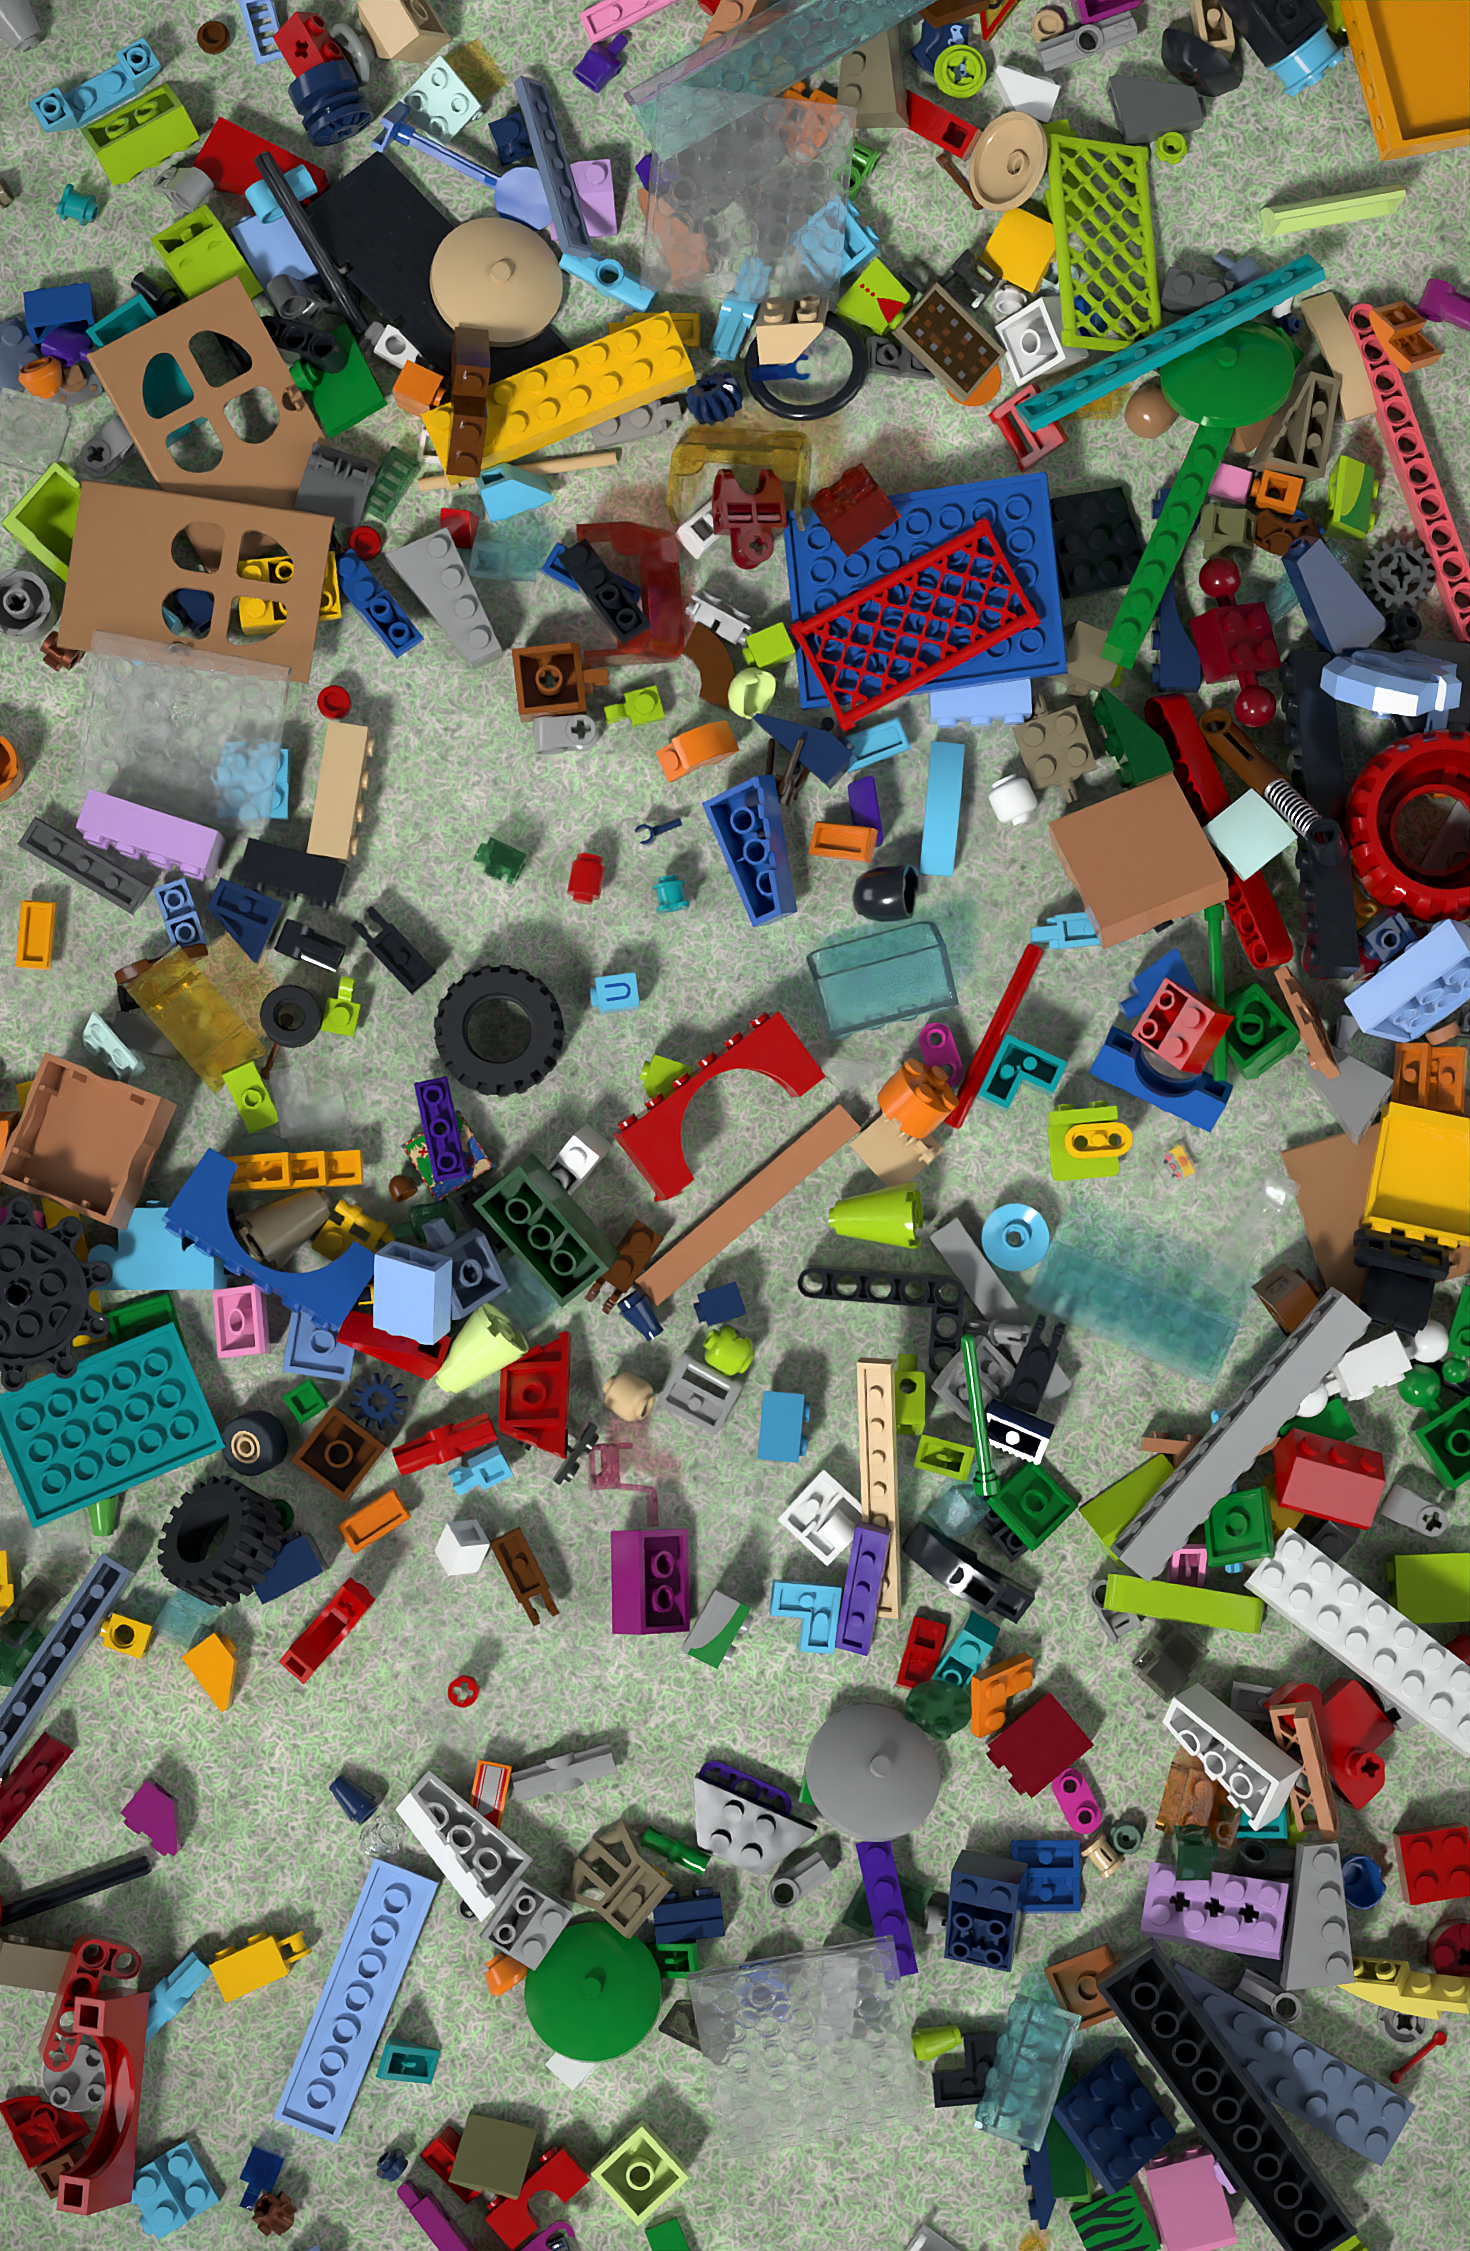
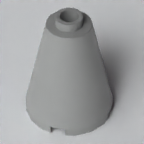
[0,0,42,53]

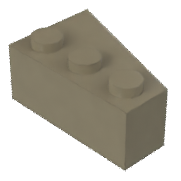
[0,1931,99,1993]

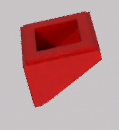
[440,508,480,550]

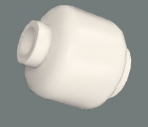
[988,774,1038,827]

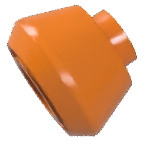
[18,356,63,399]
[484,1952,529,1997]

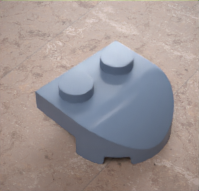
[0,317,42,400]

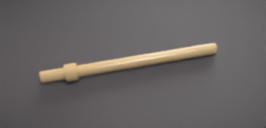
[418,451,617,492]

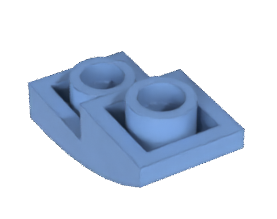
[153,877,207,949]

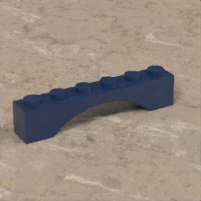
[1150,489,1201,693]

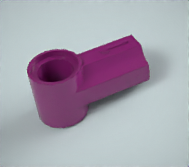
[1416,278,1470,332]

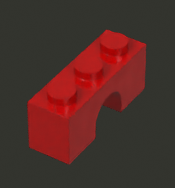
[485,2143,591,2250]

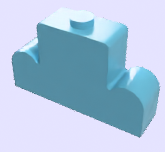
[87,1201,227,1290]

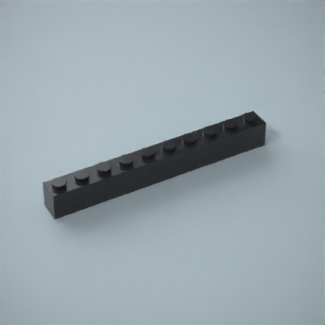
[1278,650,1360,979]

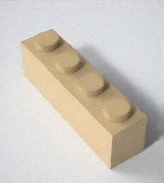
[1188,0,1235,59]
[307,721,376,864]

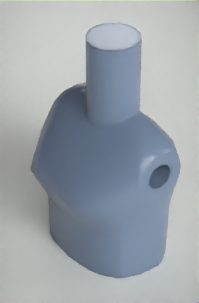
[1213,252,1270,290]

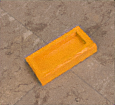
[15,900,57,970]

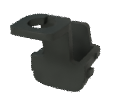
[899,248,999,312]

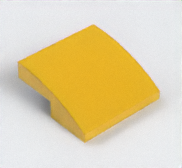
[977,207,1057,293]

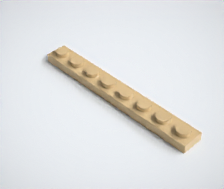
[857,1357,902,1619]

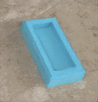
[845,717,911,774]

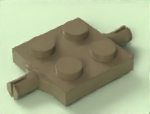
[1012,693,1098,805]

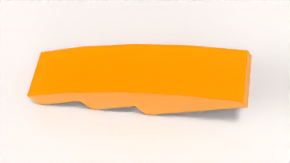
[225,1150,364,1192]

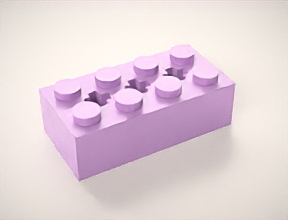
[76,789,227,881]
[1140,1862,1290,1960]

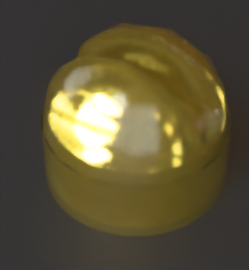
[1018,2235,1046,2251]

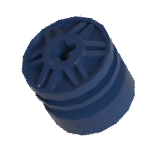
[287,60,374,147]

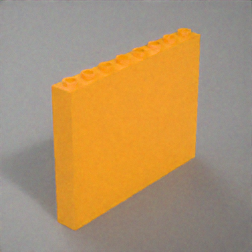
[1338,0,1470,162]

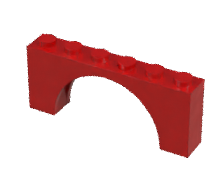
[612,1010,826,1200]
[57,1987,150,2216]

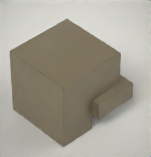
[1047,620,1118,698]

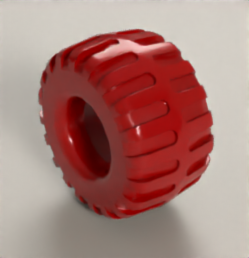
[1345,729,1470,924]

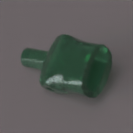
[390,1198,457,1244]

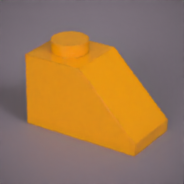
[181,1631,239,1713]

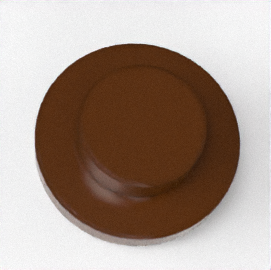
[197,21,230,55]

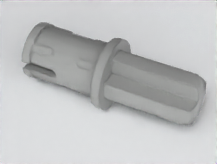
[962,1319,1030,1347]

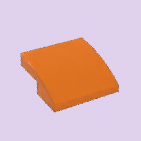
[1368,300,1443,374]
[1391,1043,1468,1115]

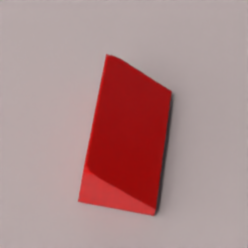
[419,2125,484,2205]

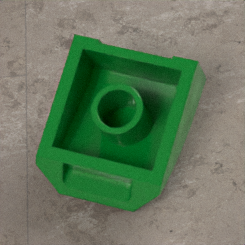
[1224,982,1300,1081]

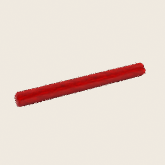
[944,943,1044,1129]

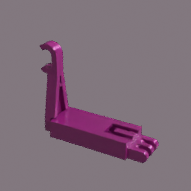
[397,2180,576,2251]

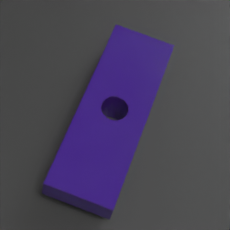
[414,1076,468,1183]

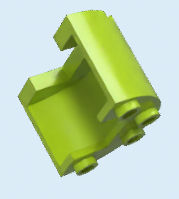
[0,460,81,584]

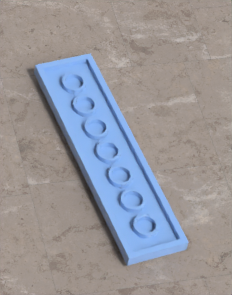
[273,1857,440,2144]

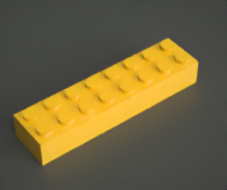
[420,311,696,486]

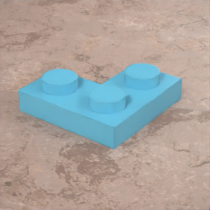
[769,1579,842,1654]

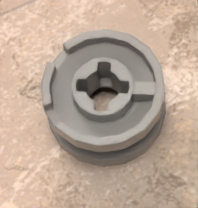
[1376,2006,1429,2046]

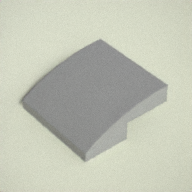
[931,1335,1015,1424]

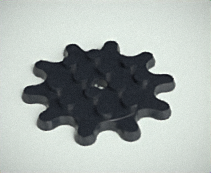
[0,1196,113,1392]

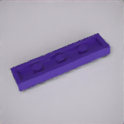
[835,1521,892,1656]
[855,1840,919,1980]

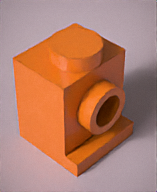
[1249,469,1304,519]

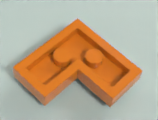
[971,1652,1033,1739]

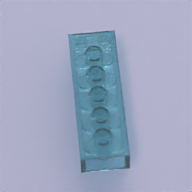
[1022,1239,1240,1387]

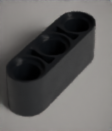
[260,315,348,374]

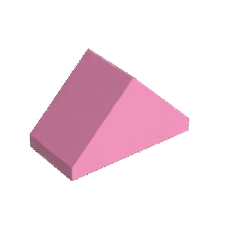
[1168,1543,1207,1589]

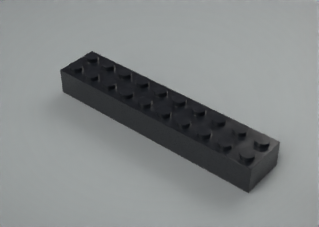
[1095,1937,1358,2251]

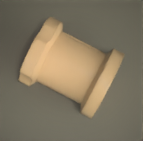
[1080,1832,1126,1879]

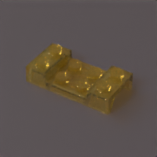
[126,944,268,1094]

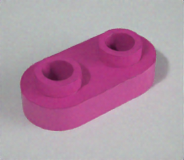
[918,1023,963,1088]
[1051,1767,1102,1834]

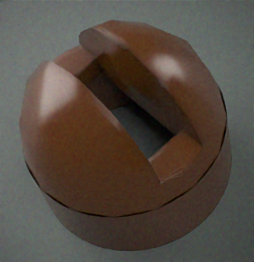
[389,1174,418,1203]

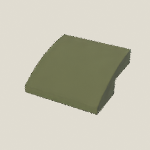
[448,2114,538,2200]

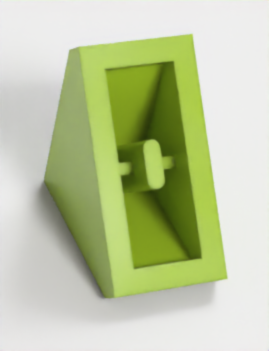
[913,1434,975,1482]

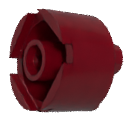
[1426,1918,1470,1978]

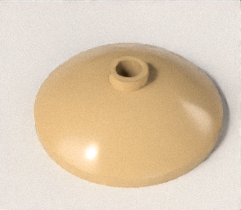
[969,111,1047,212]

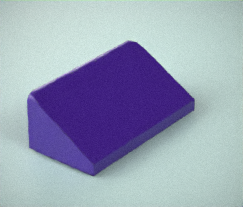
[847,776,884,848]

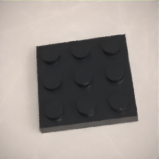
[1050,486,1143,600]

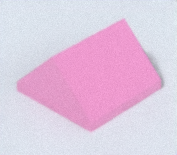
[212,1285,271,1358]

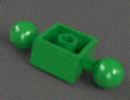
[1397,1364,1470,1490]

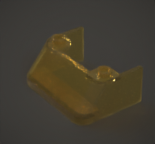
[666,426,813,531]

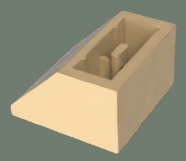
[756,294,829,365]

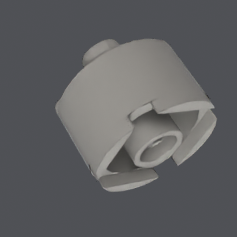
[0,569,57,644]

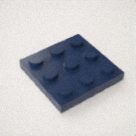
[1049,2047,1177,2196]

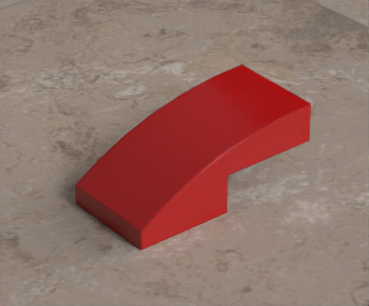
[895,1616,947,1695]

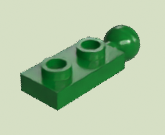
[1442,1283,1470,1383]

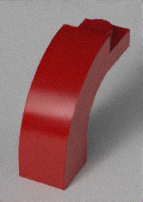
[279,1577,376,1684]

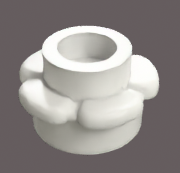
[994,285,1027,315]

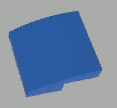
[1010,1840,1081,1914]

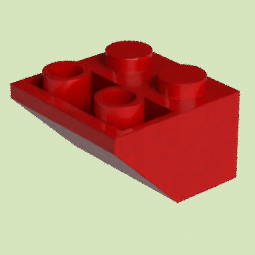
[1131,977,1234,1074]

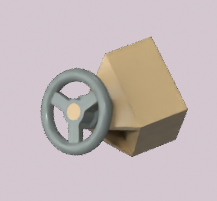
[331,0,452,87]

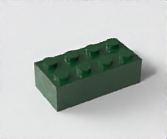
[472,1152,622,1307]

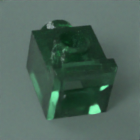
[473,837,528,889]

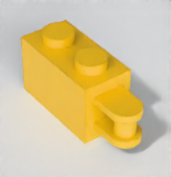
[209,1930,312,2003]

